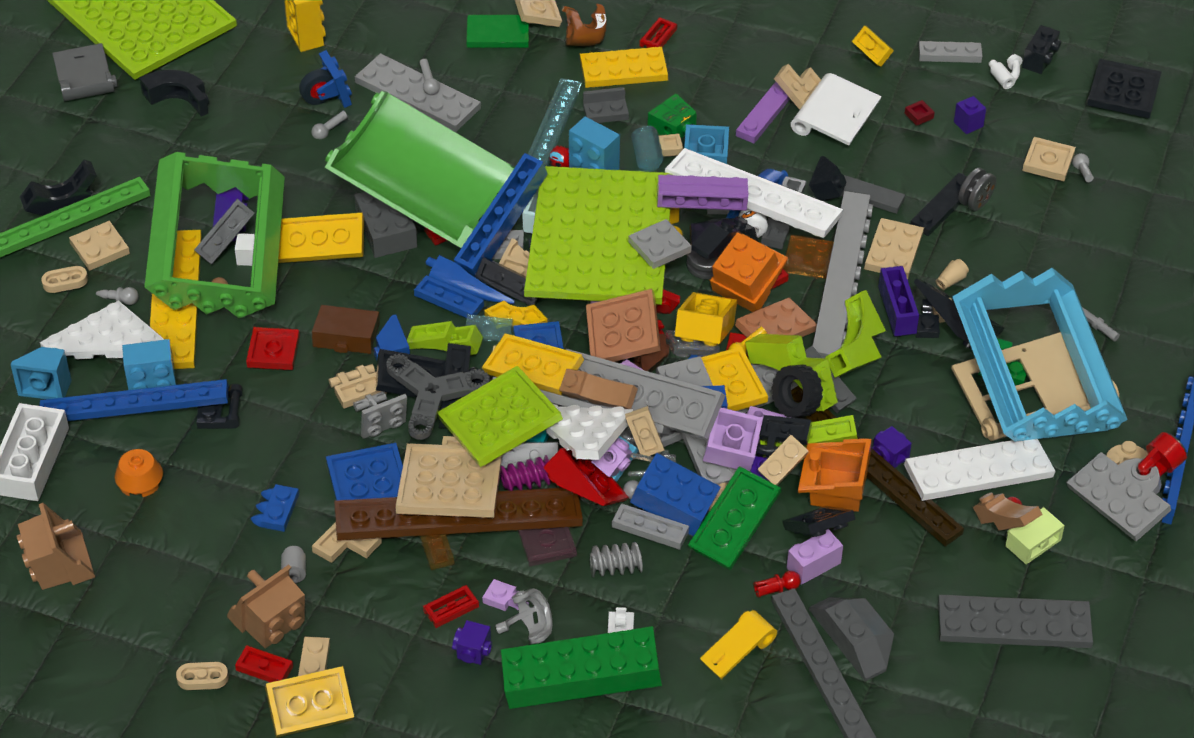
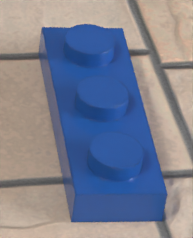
[414,275,484,320]

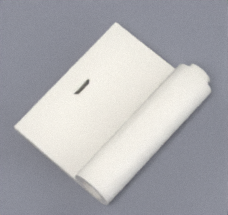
[791,73,882,145]

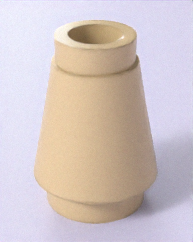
[936,259,969,290]

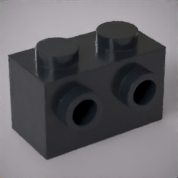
[1022,25,1061,74]

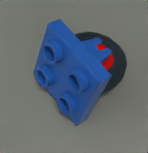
[299,50,352,108]

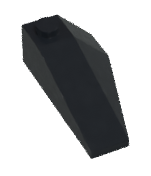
[914,278,1004,349]

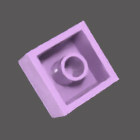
[703,408,763,471]

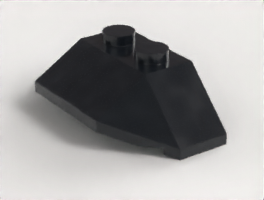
[689,217,759,259]

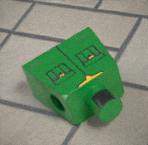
[647,94,697,138]

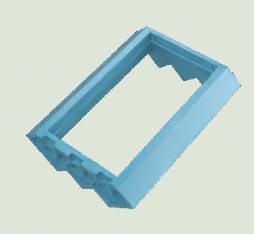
[952,268,1128,441]

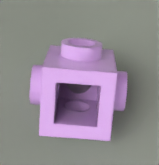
[591,438,633,477]

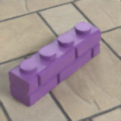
[657,174,748,211]

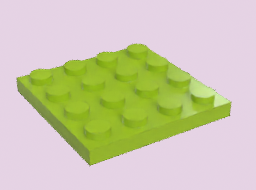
[438,366,563,467]

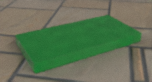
[688,466,781,570]

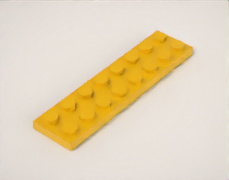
[150,230,202,369]

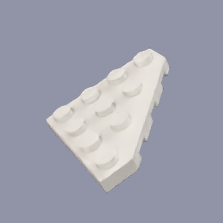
[40,300,164,359]
[546,404,633,460]

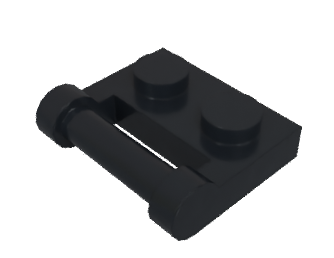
[196,384,243,429]

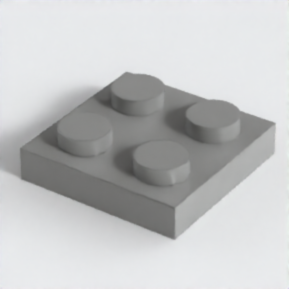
[628,219,692,269]

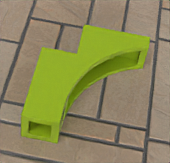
[825,290,886,378]
[745,334,838,411]

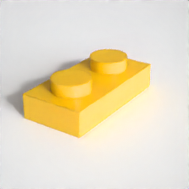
[852,25,894,67]

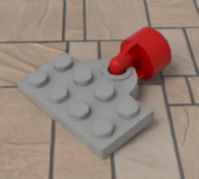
[1066,432,1187,541]

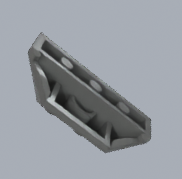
[809,597,894,682]

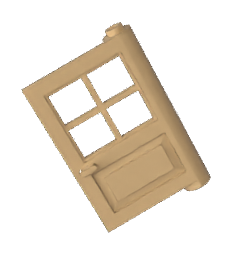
[951,332,1119,441]

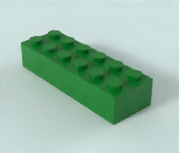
[501,626,662,709]

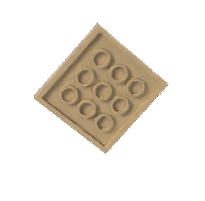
[396,444,503,518]

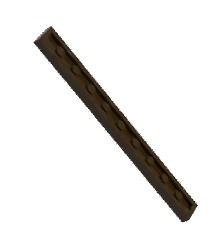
[791,385,964,547]

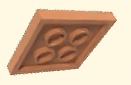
[586,289,661,362]

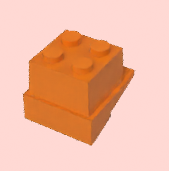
[710,232,788,312]
[798,438,871,512]

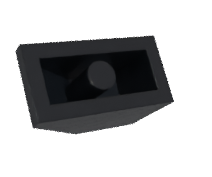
[809,156,847,201]

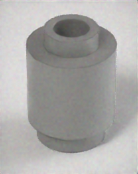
[281,546,306,583]

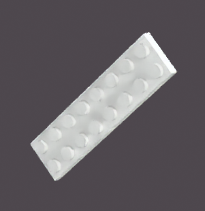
[665,148,843,238]

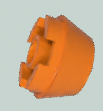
[115,449,163,497]

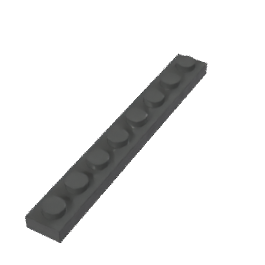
[771,588,876,738]

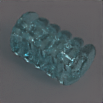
[631,126,663,172]

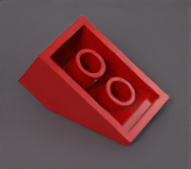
[543,448,629,506]

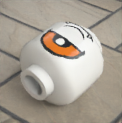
[739,208,768,238]

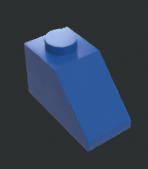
[373,315,410,360]

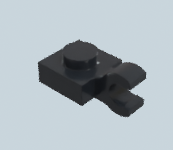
[916,299,940,338]

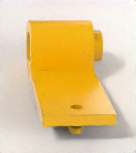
[700,610,777,679]

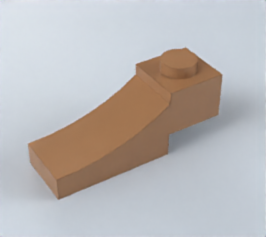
[559,369,638,409]
[973,492,1043,530]

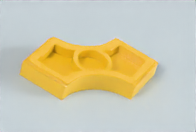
[484,301,547,329]

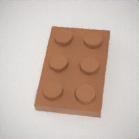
[735,298,817,337]

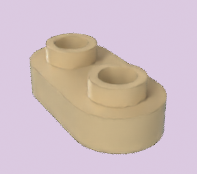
[41,266,88,293]
[176,662,229,690]

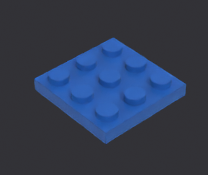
[326,443,403,500]

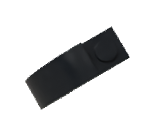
[139,70,209,117]
[20,159,97,215]

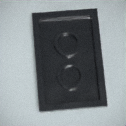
[376,349,446,397]
[783,506,856,537]

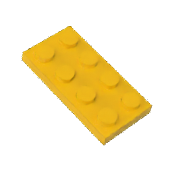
[580,47,668,88]
[278,213,364,263]
[482,333,584,395]

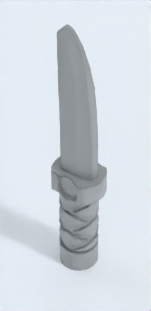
[1082,307,1120,341]

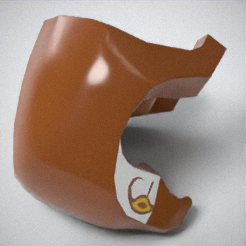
[562,4,607,46]

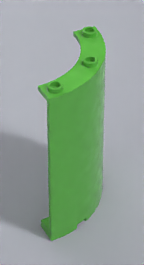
[325,91,515,248]

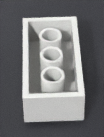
[0,403,69,501]

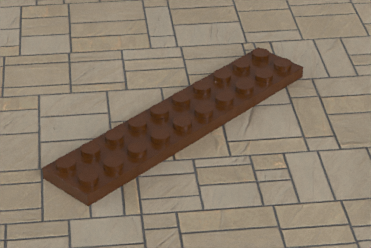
[334,488,583,540]

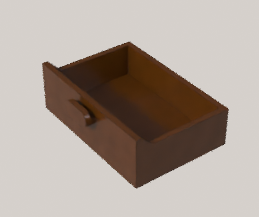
[312,305,380,354]

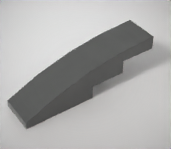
[761,176,806,250]

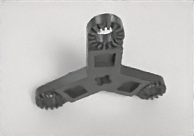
[386,354,489,440]

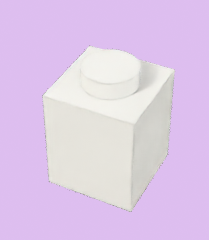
[235,234,254,266]

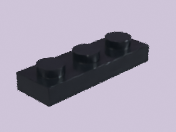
[475,257,539,306]

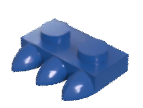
[251,484,299,532]

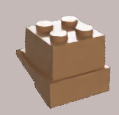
[16,503,95,590]
[227,565,305,648]

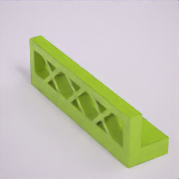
[759,415,858,460]

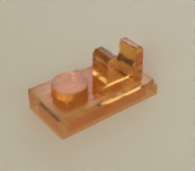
[419,534,455,570]

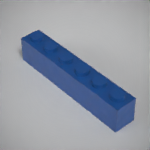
[454,153,547,277]

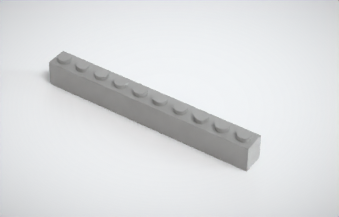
[813,191,873,359]

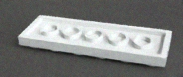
[904,439,1055,501]

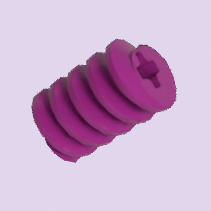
[500,455,551,491]

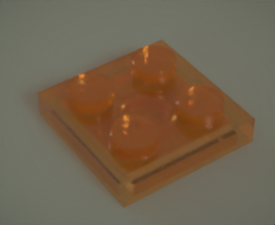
[783,235,834,279]

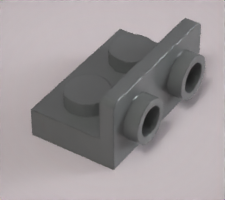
[583,87,629,123]

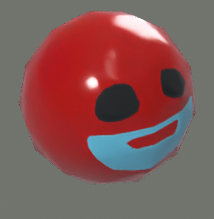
[549,145,569,167]

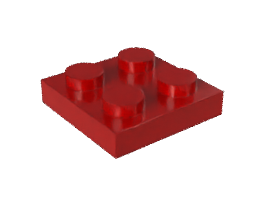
[246,327,300,370]

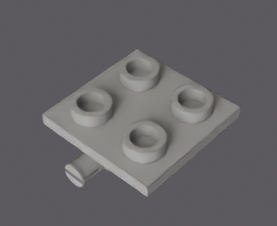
[353,391,407,439]

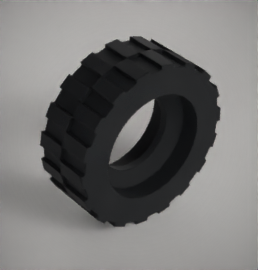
[771,364,823,418]

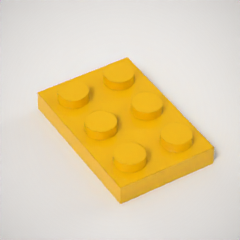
[701,347,768,411]

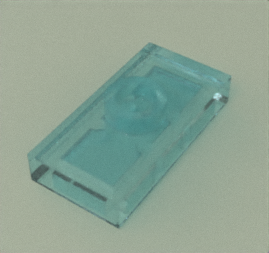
[466,314,513,342]

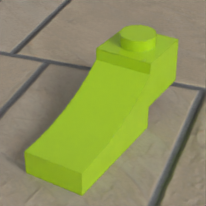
[407,321,483,355]

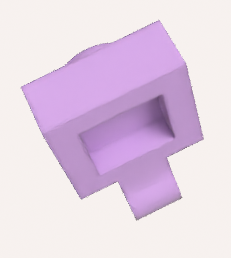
[482,579,529,611]

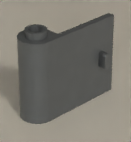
[52,43,117,102]

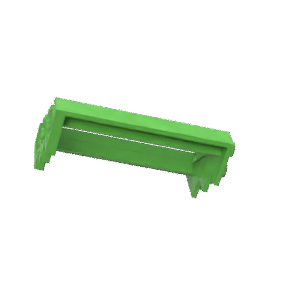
[145,152,285,318]

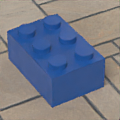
[630,453,721,536]

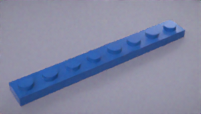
[1162,376,1194,525]
[40,379,229,421]

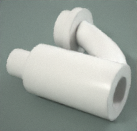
[989,54,1023,89]

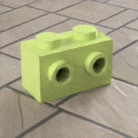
[1006,507,1065,564]

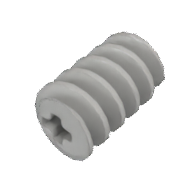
[590,542,643,577]

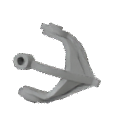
[496,588,553,644]

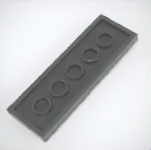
[938,595,1093,648]

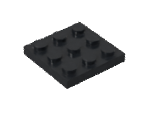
[1087,59,1162,118]

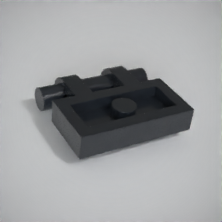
[757,415,812,459]

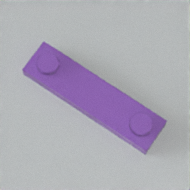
[736,82,790,143]

